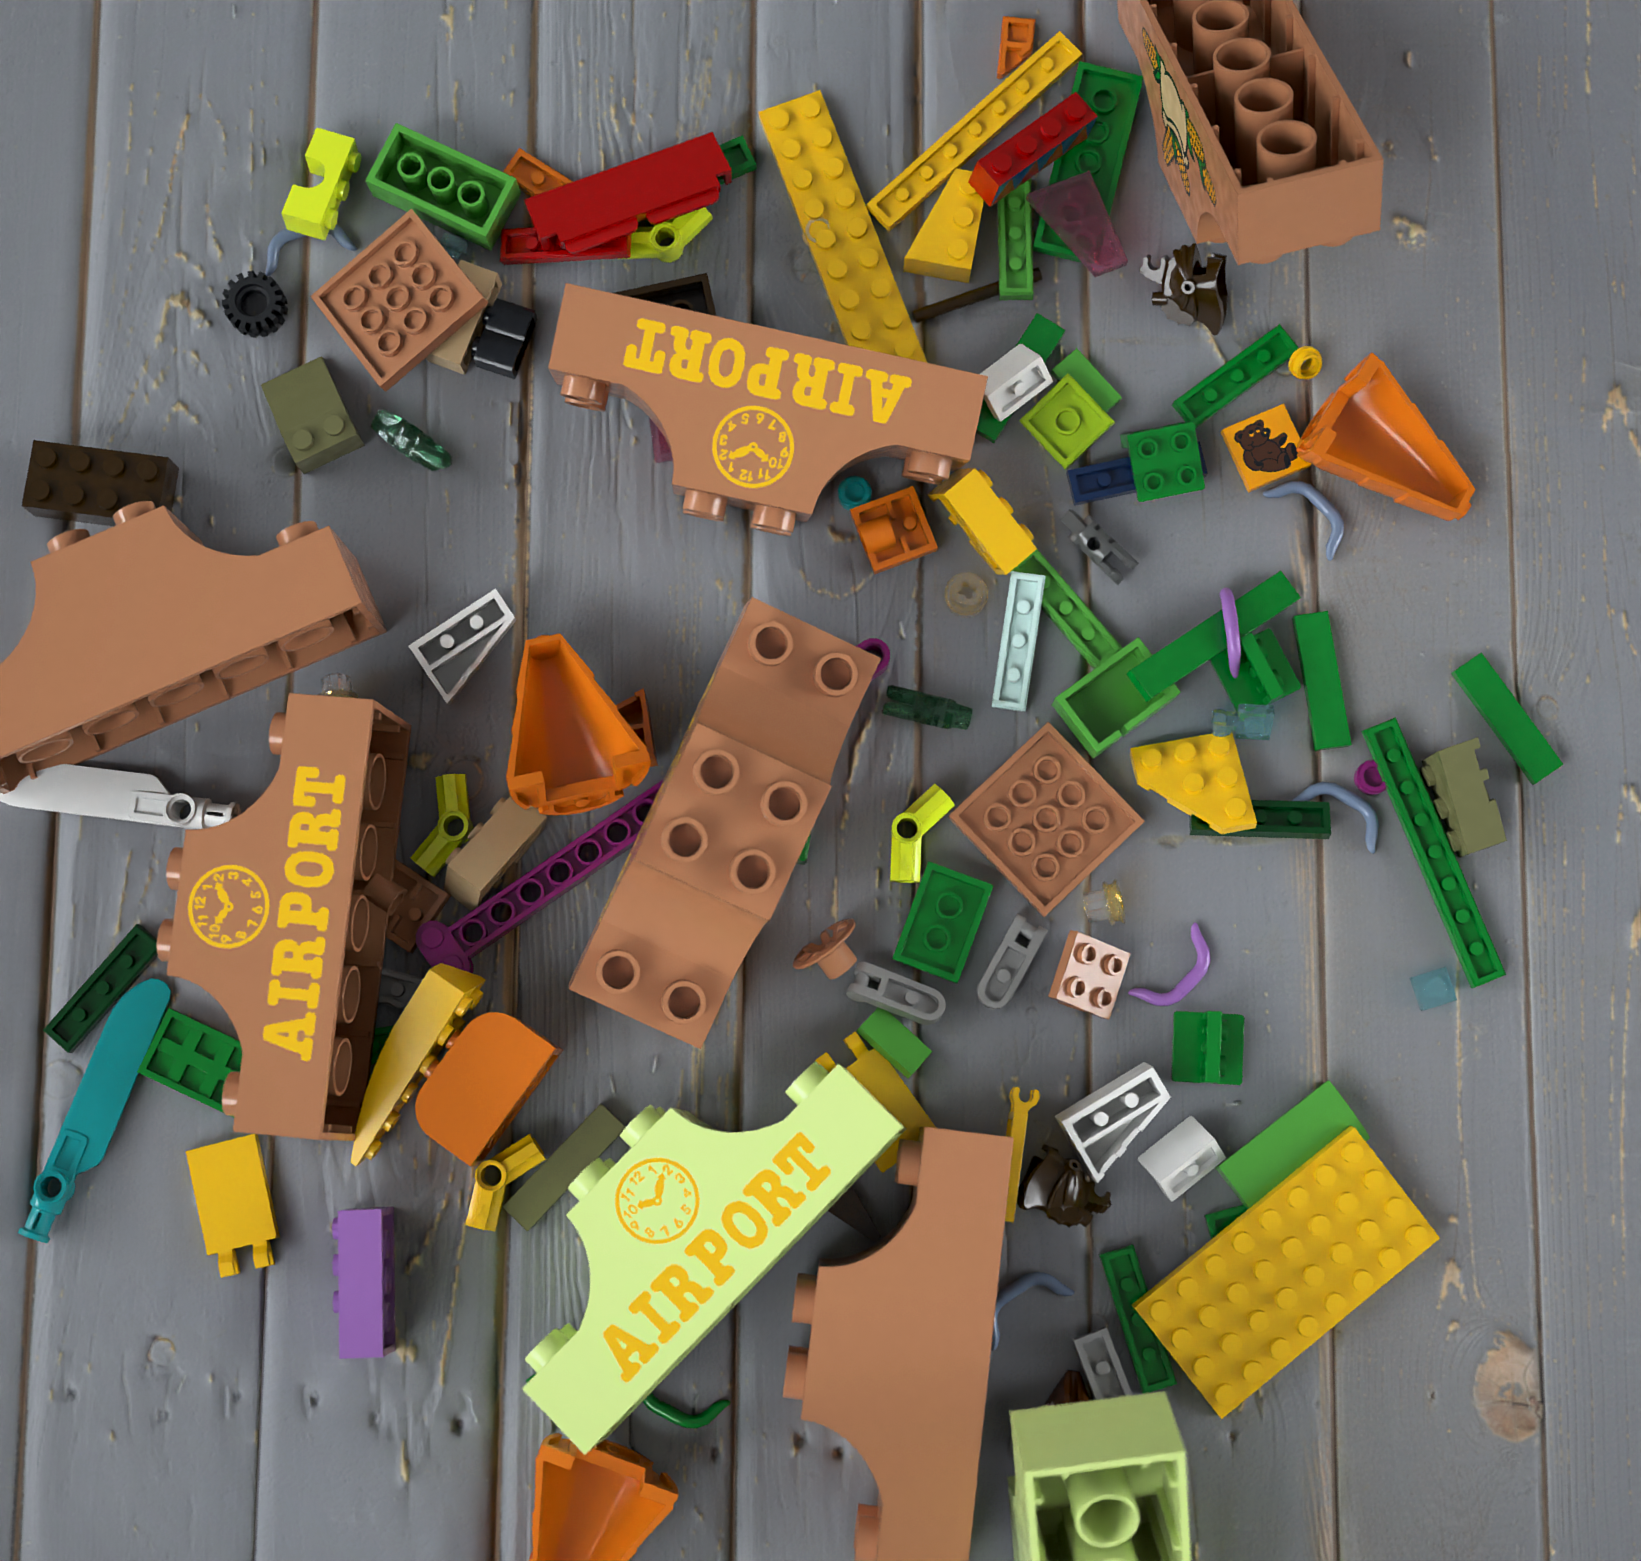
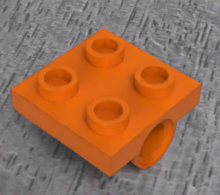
[850,486,938,575]

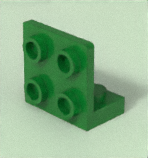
[1120,421,1205,502]

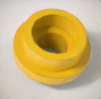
[1288,346,1322,380]

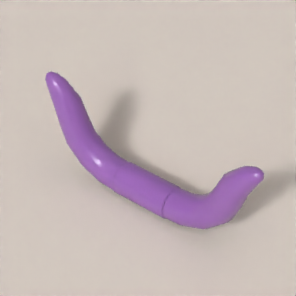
[1219,588,1241,678]
[1128,923,1210,1006]

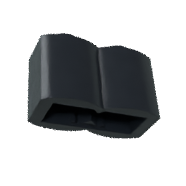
[471,298,537,379]

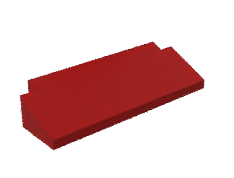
[524,132,732,254]

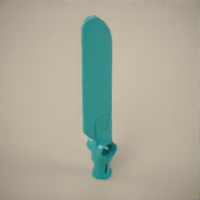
[18,978,172,1243]

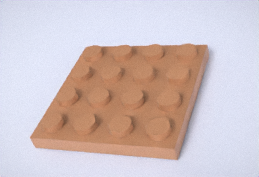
[310,208,489,392]
[948,722,1145,917]

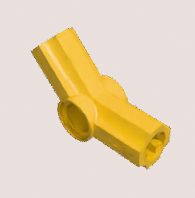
[465,1133,547,1232]

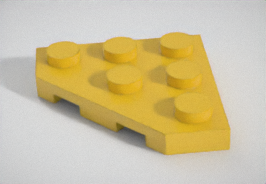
[1129,730,1257,834]

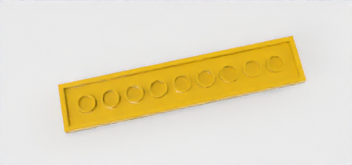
[758,90,927,363]

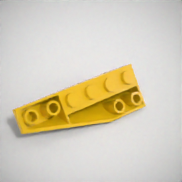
[350,963,486,1166]

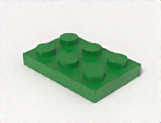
[892,861,994,984]

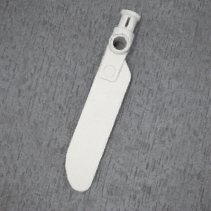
[0,764,241,830]

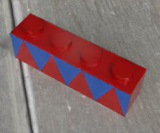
[968,92,1098,207]

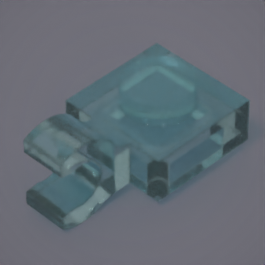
[1211,704,1275,740]

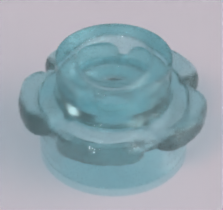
[438,232,469,260]

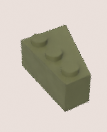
[1421,737,1507,858]

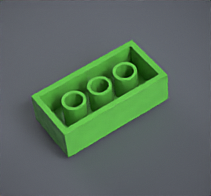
[365,123,521,251]

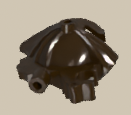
[1139,243,1228,336]
[1017,1144,1112,1228]

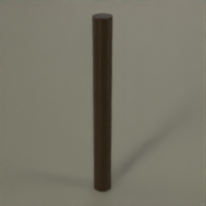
[912,267,1042,324]

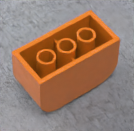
[415,1012,563,1167]

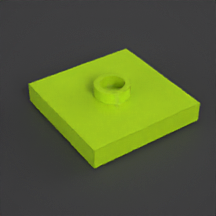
[1019,373,1115,470]

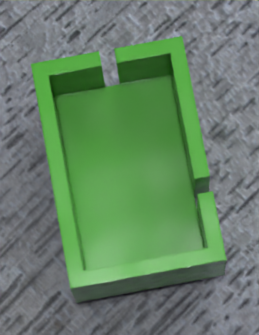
[1052,637,1181,759]

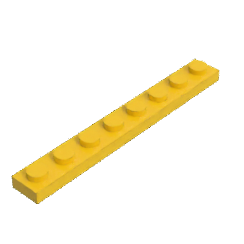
[866,31,1083,232]

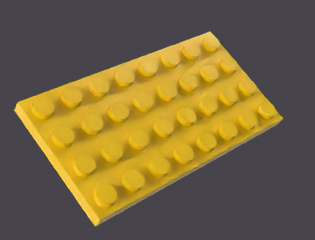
[1132,1125,1440,1419]

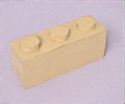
[426,259,502,375]

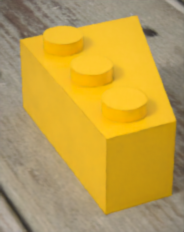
[903,168,984,283]
[927,468,1037,575]

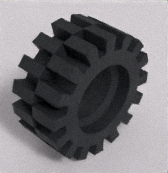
[222,271,288,338]

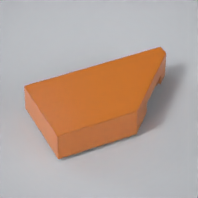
[997,16,1036,79]

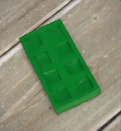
[137,1008,243,1118]

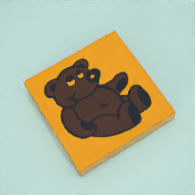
[1220,404,1312,493]

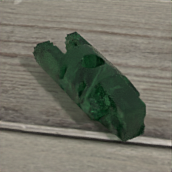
[370,409,453,472]
[882,685,973,730]

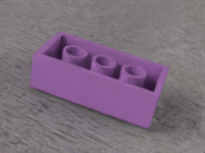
[332,1207,396,1359]

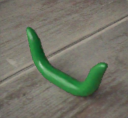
[643,1392,731,1429]

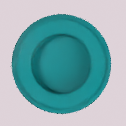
[838,476,872,511]

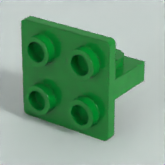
[1210,628,1301,718]
[1171,1011,1245,1085]

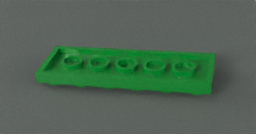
[1033,61,1143,267]

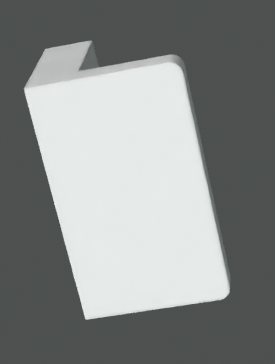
[980,344,1054,422]
[1138,1116,1226,1202]

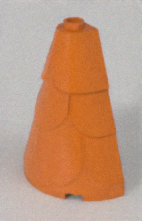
[1296,352,1476,521]
[506,633,651,815]
[529,1433,679,1561]

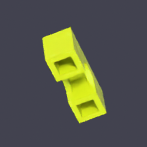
[281,127,361,241]

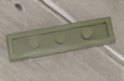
[502,1103,626,1232]

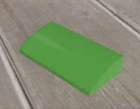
[1215,1080,1370,1209]

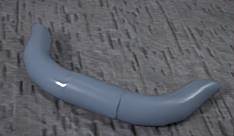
[265,224,357,276]
[1263,481,1344,561]
[1291,781,1379,854]
[991,1272,1075,1351]

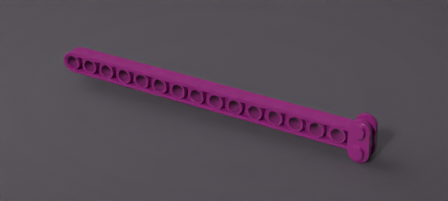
[416,638,890,973]

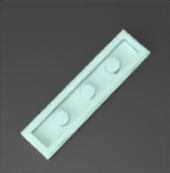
[991,571,1046,712]

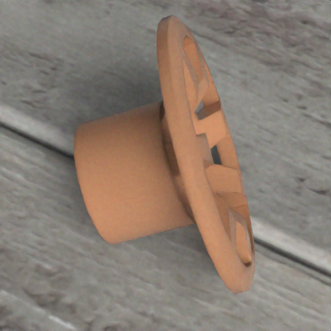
[793,918,857,980]

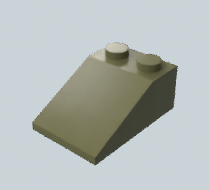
[261,356,365,474]

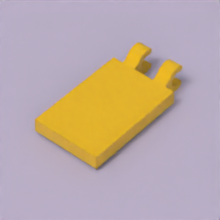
[814,1031,936,1173]
[1005,1087,1040,1222]
[186,1134,280,1278]

